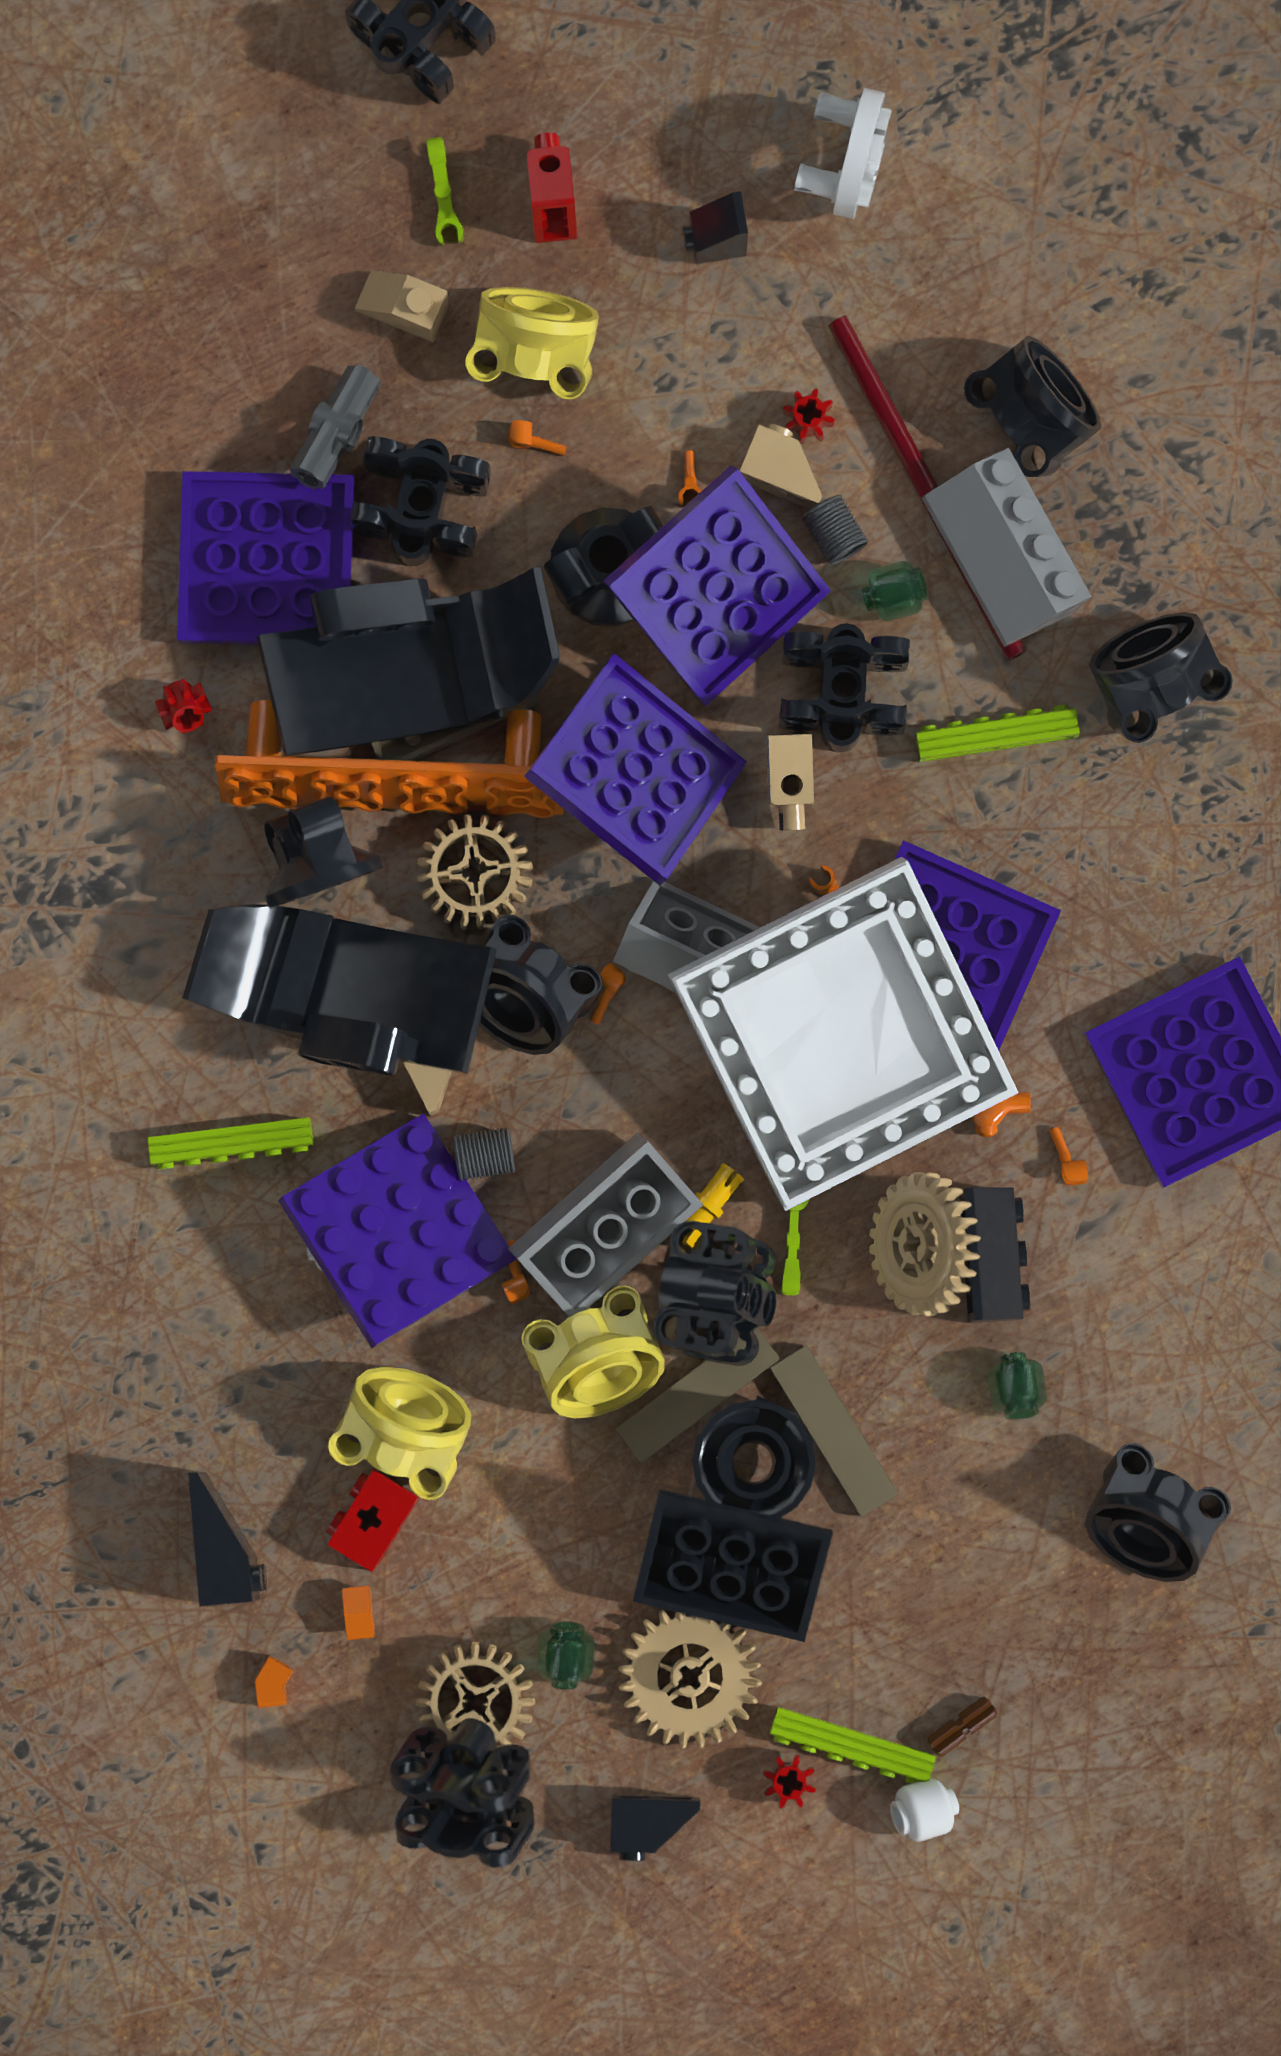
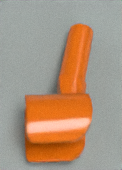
[508,420,567,456]
[678,450,701,508]
[809,865,840,896]
[590,963,626,1025]
[1049,1127,1088,1185]
[501,1240,530,1305]

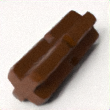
[927,1697,998,1757]

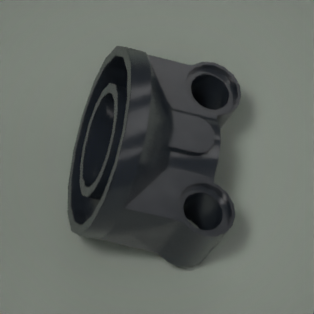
[964,336,1102,477]
[543,506,663,627]
[1089,612,1233,743]
[264,796,383,909]
[479,915,602,1055]
[692,1395,816,1518]
[1085,1443,1231,1582]

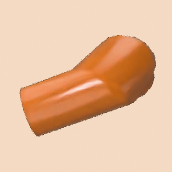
[973,1092,1031,1137]

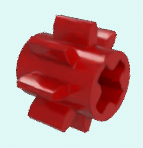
[782,388,835,444]
[155,679,212,734]
[763,1754,816,1809]

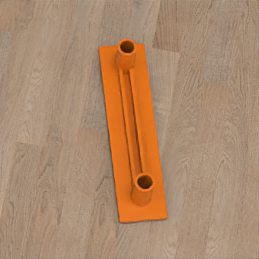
[215,700,564,818]

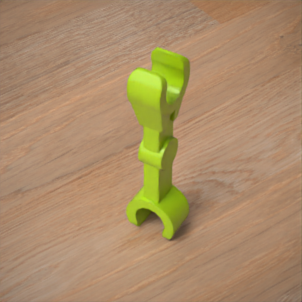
[427,137,464,246]
[782,1199,809,1296]

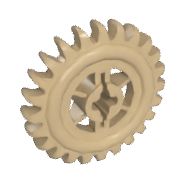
[869,1172,981,1317]
[618,1609,762,1749]

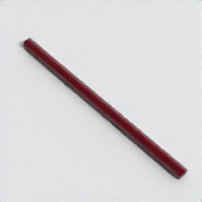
[828,316,1026,661]

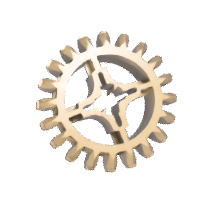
[416,814,533,931]
[416,1642,535,1745]

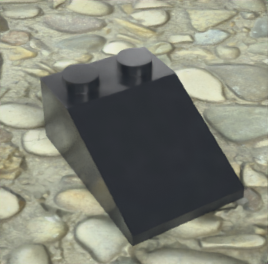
[188,1472,267,1607]

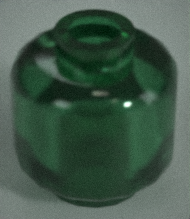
[862,561,928,622]
[987,1352,1048,1420]
[537,1621,595,1690]

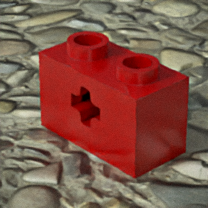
[326,1469,420,1572]

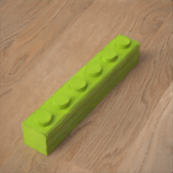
[915,705,1080,762]
[147,1117,314,1170]
[769,1706,936,1784]

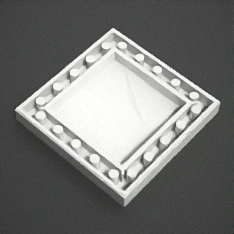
[667,857,1019,1211]

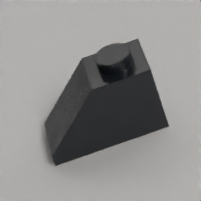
[682,191,748,264]
[610,1795,700,1861]

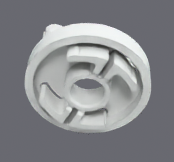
[794,87,892,220]

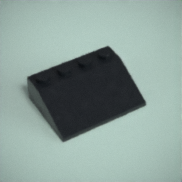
[633,1489,833,1642]

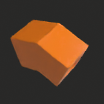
[342,1585,375,1640]
[255,1656,295,1708]

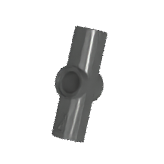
[290,364,381,490]

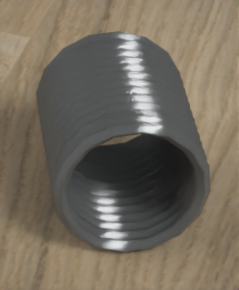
[802,495,869,565]
[453,1127,515,1181]

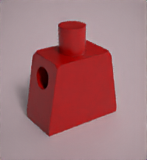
[527,132,578,243]

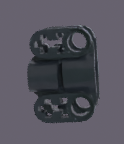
[345,0,496,105]
[349,436,491,566]
[779,623,910,753]
[653,1221,777,1366]
[390,1719,535,1868]

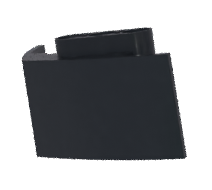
[256,567,560,757]
[182,904,497,1076]

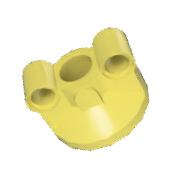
[465,287,599,399]
[521,1285,665,1419]
[328,1367,471,1500]

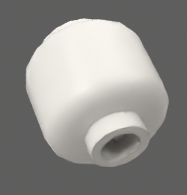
[890,1778,959,1842]

